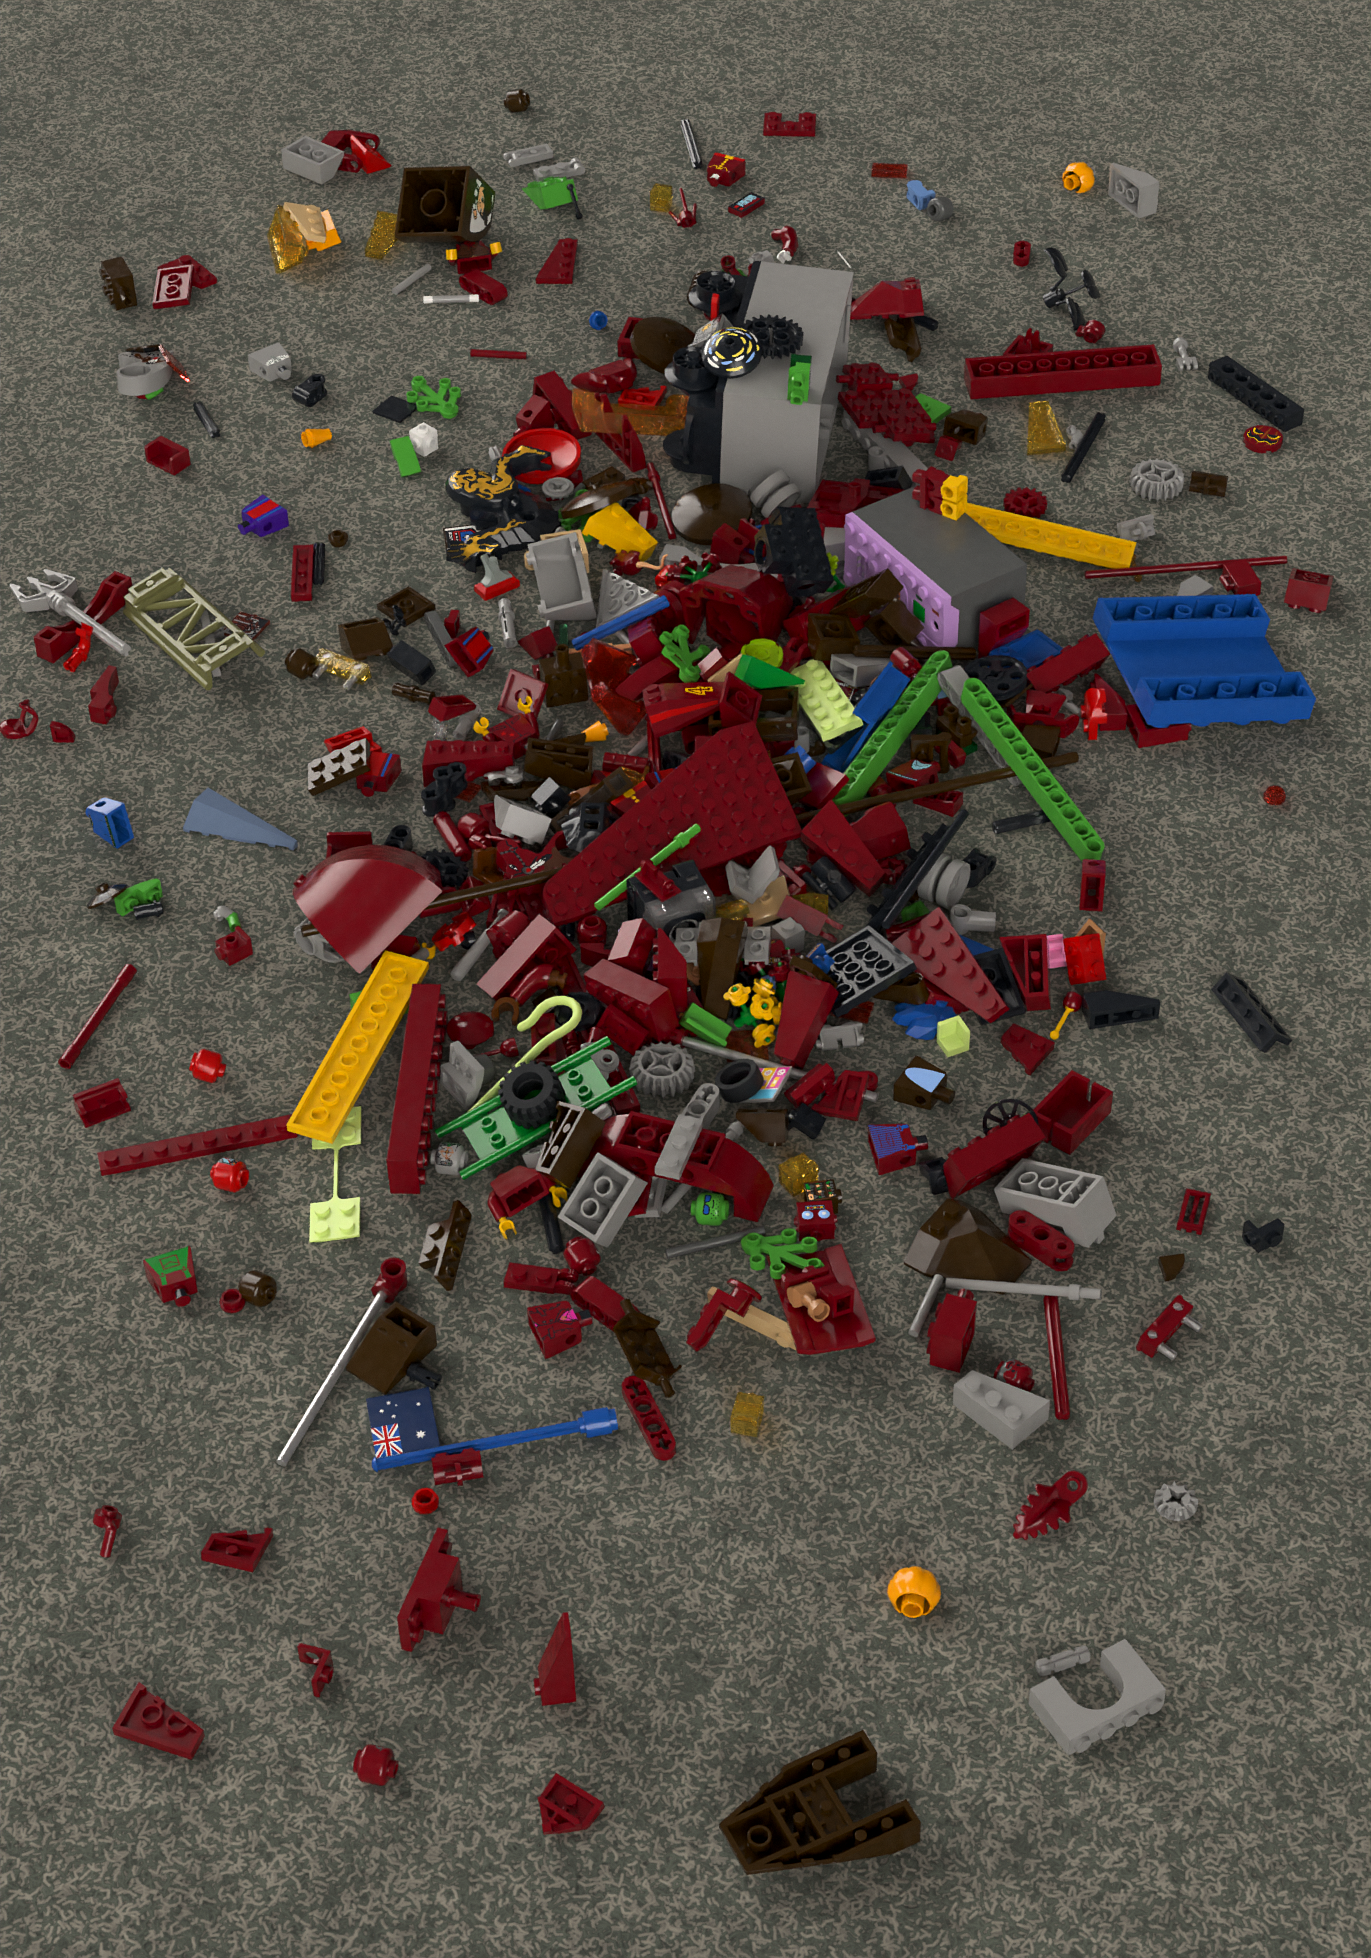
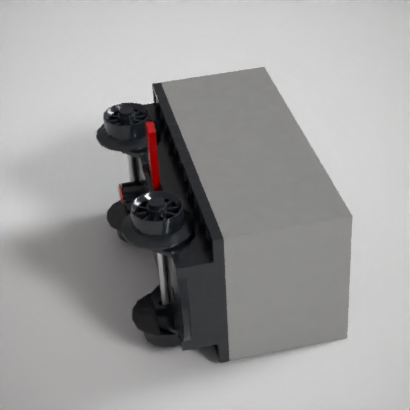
[663,260,854,503]

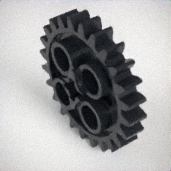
[740,314,804,359]

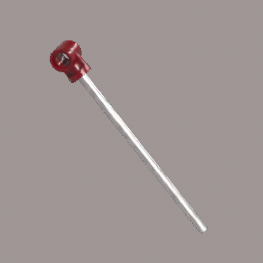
[646,1028,879,1103]
[276,1257,408,1467]

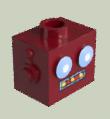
[793,1200,837,1241]

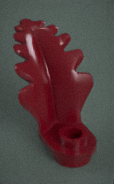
[1013,1470,1088,1540]

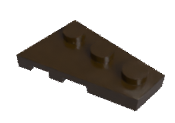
[481,780,546,802]

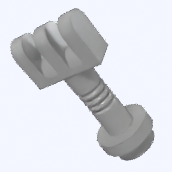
[1173,337,1198,371]

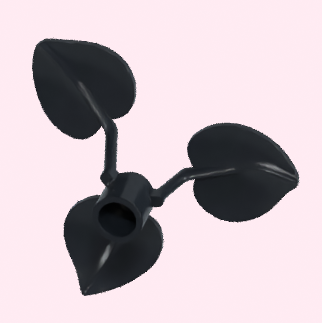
[1043,248,1100,331]

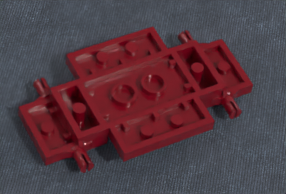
[836,362,936,442]

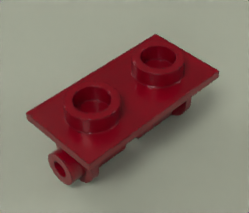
[634,859,681,902]

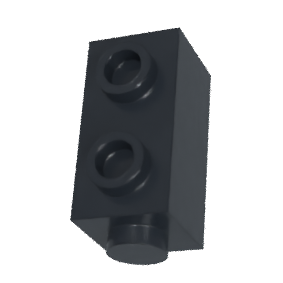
[387,640,436,685]

